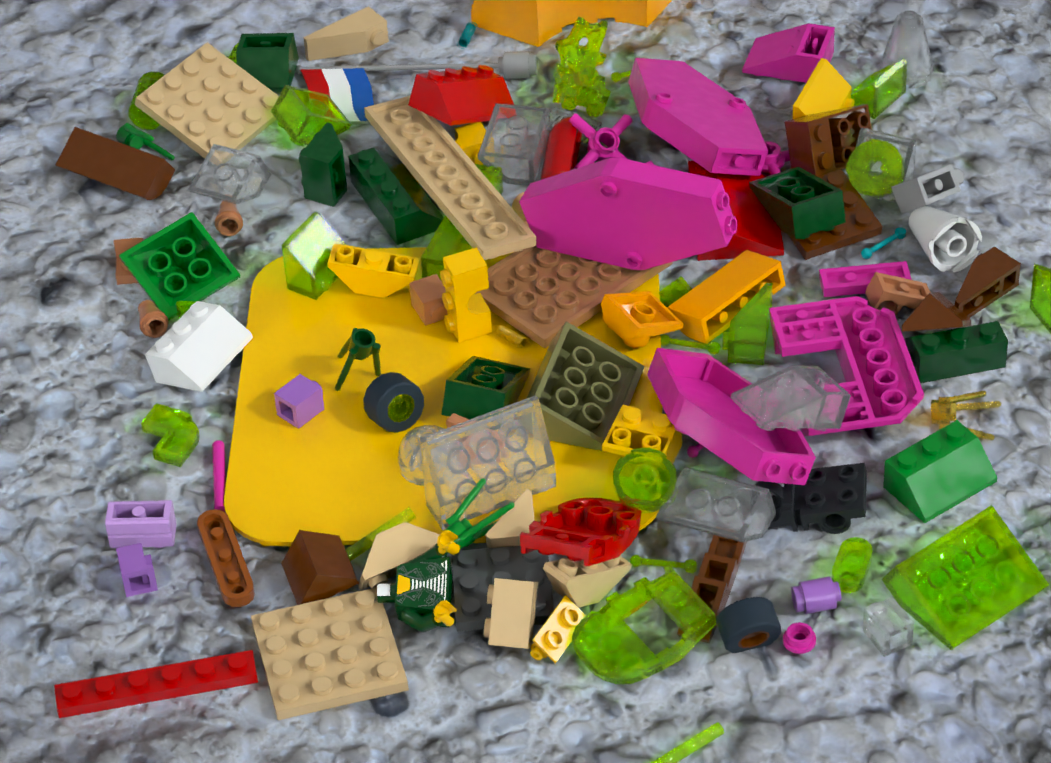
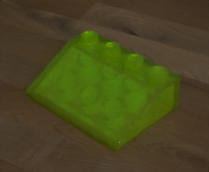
[881,505,1049,650]

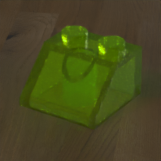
[271,85,352,146]
[281,212,346,300]

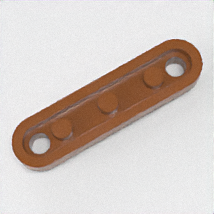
[197,509,255,607]

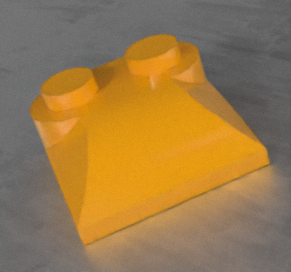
[601,291,684,348]

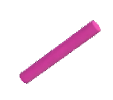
[212,440,226,512]

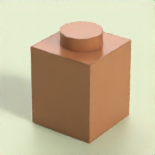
[409,274,448,326]

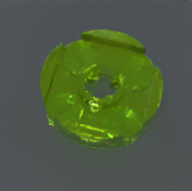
[846,139,905,197]

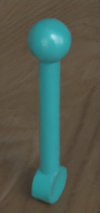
[861,227,906,259]

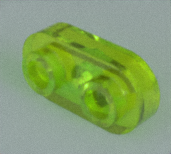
[832,537,873,593]

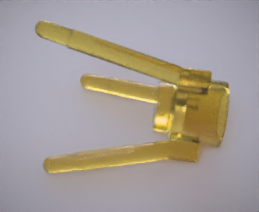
[931,391,1002,440]

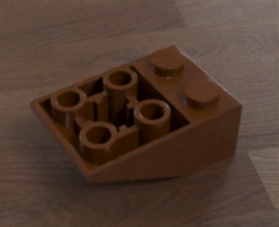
[784,104,876,177]

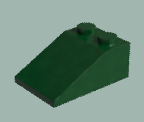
[749,167,846,239]
[441,356,530,430]

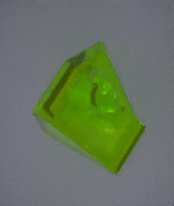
[1030,263,1051,334]

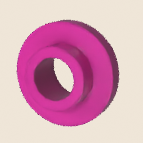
[783,622,816,654]

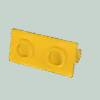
[530,595,588,663]

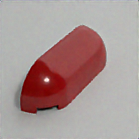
[540,116,583,180]

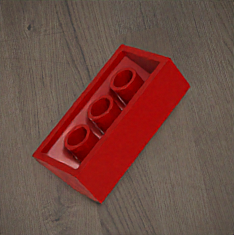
[408,65,517,126]

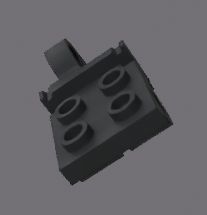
[752,463,867,534]

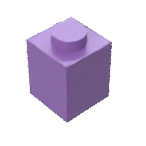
[274,374,324,429]

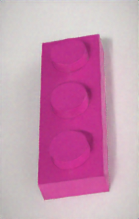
[819,261,912,297]

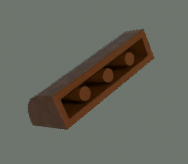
[55,127,175,200]

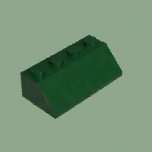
[348,147,448,245]

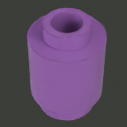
[791,576,842,614]

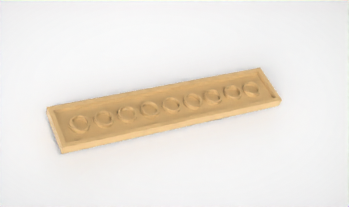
[364,95,536,260]

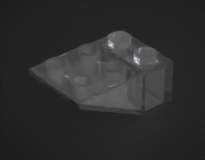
[730,365,851,431]

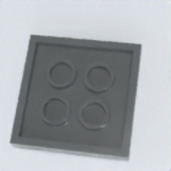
[451,546,554,632]

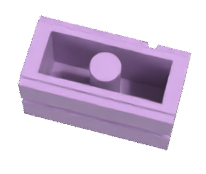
[105,500,176,548]

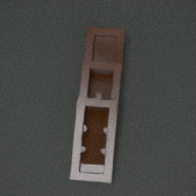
[677,530,747,643]

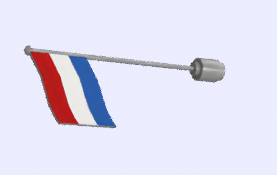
[296,51,538,125]

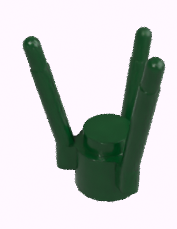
[335,328,381,391]

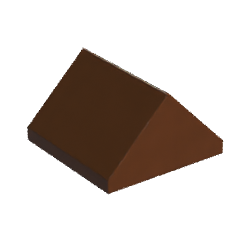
[902,292,972,332]
[281,530,359,605]

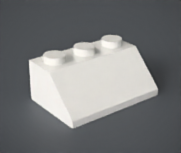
[145,301,253,392]

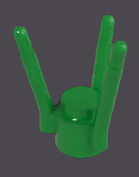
[116,123,175,160]
[443,478,515,551]

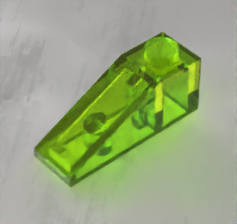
[722,283,773,365]

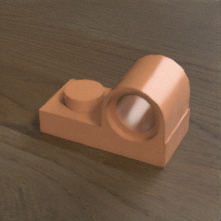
[865,272,930,316]

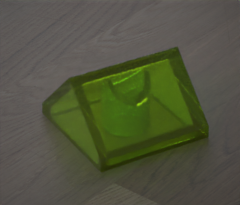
[851,57,908,119]

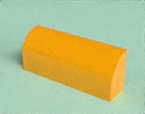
[667,250,786,344]

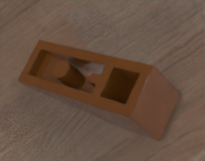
[955,246,1021,318]

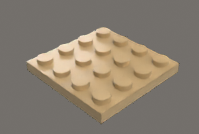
[135,42,289,168]
[251,587,409,720]

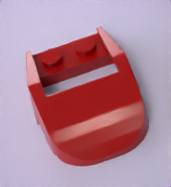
[520,498,642,566]

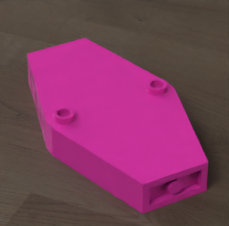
[628,58,768,176]
[519,158,737,270]
[647,348,816,485]

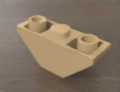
[358,522,440,591]
[543,555,632,608]

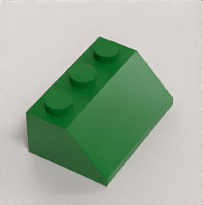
[883,420,997,523]

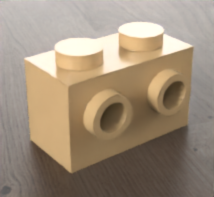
[484,578,538,649]

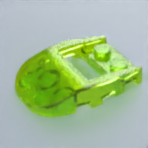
[572,565,717,685]

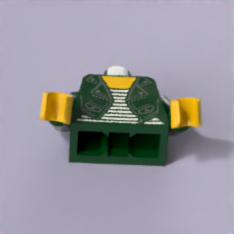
[377,530,460,633]

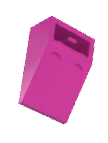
[742,23,835,83]

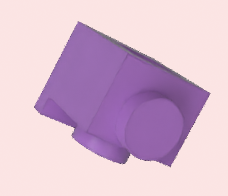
[116,543,158,597]

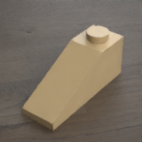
[303,6,389,61]

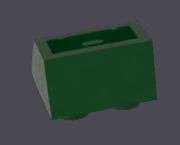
[236,33,299,93]
[298,123,347,207]

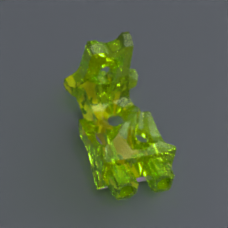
[552,17,611,117]

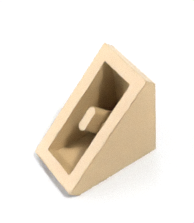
[485,489,535,548]

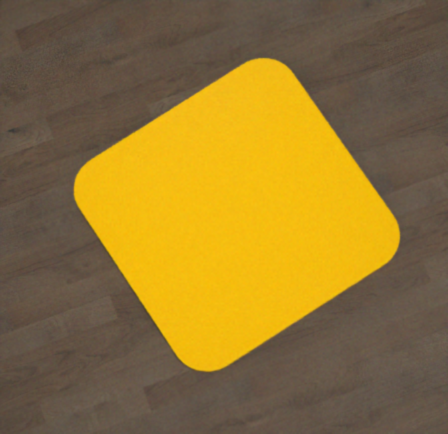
[224,246,664,546]

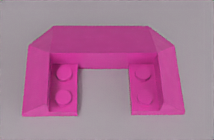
[769,296,924,437]

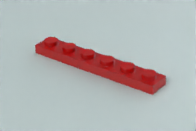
[54,650,258,718]

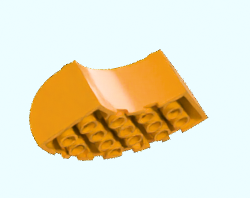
[471,0,672,47]

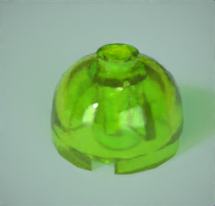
[613,448,677,513]

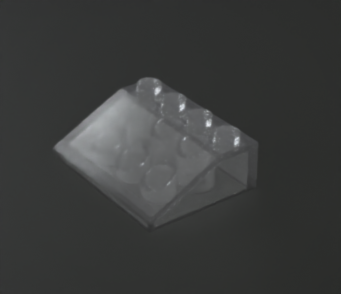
[420,395,556,530]

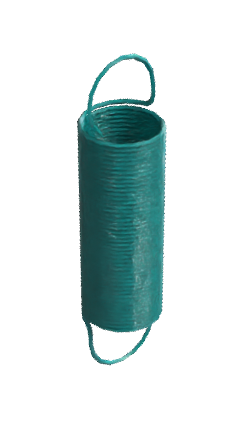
[457,22,477,49]

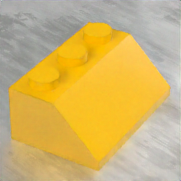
[792,58,855,119]

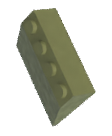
[516,321,644,452]

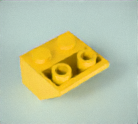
[602,405,682,465]

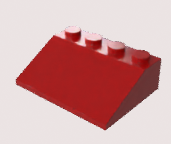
[688,161,784,261]

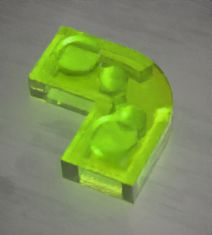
[141,403,200,468]

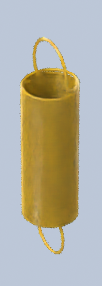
[491,325,532,348]

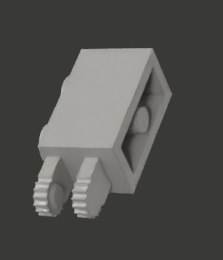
[891,164,965,214]

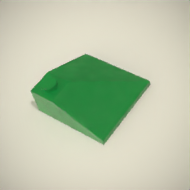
[119,212,240,321]

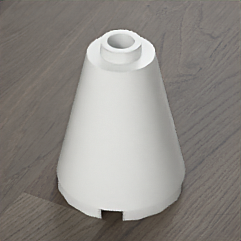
[909,206,982,272]

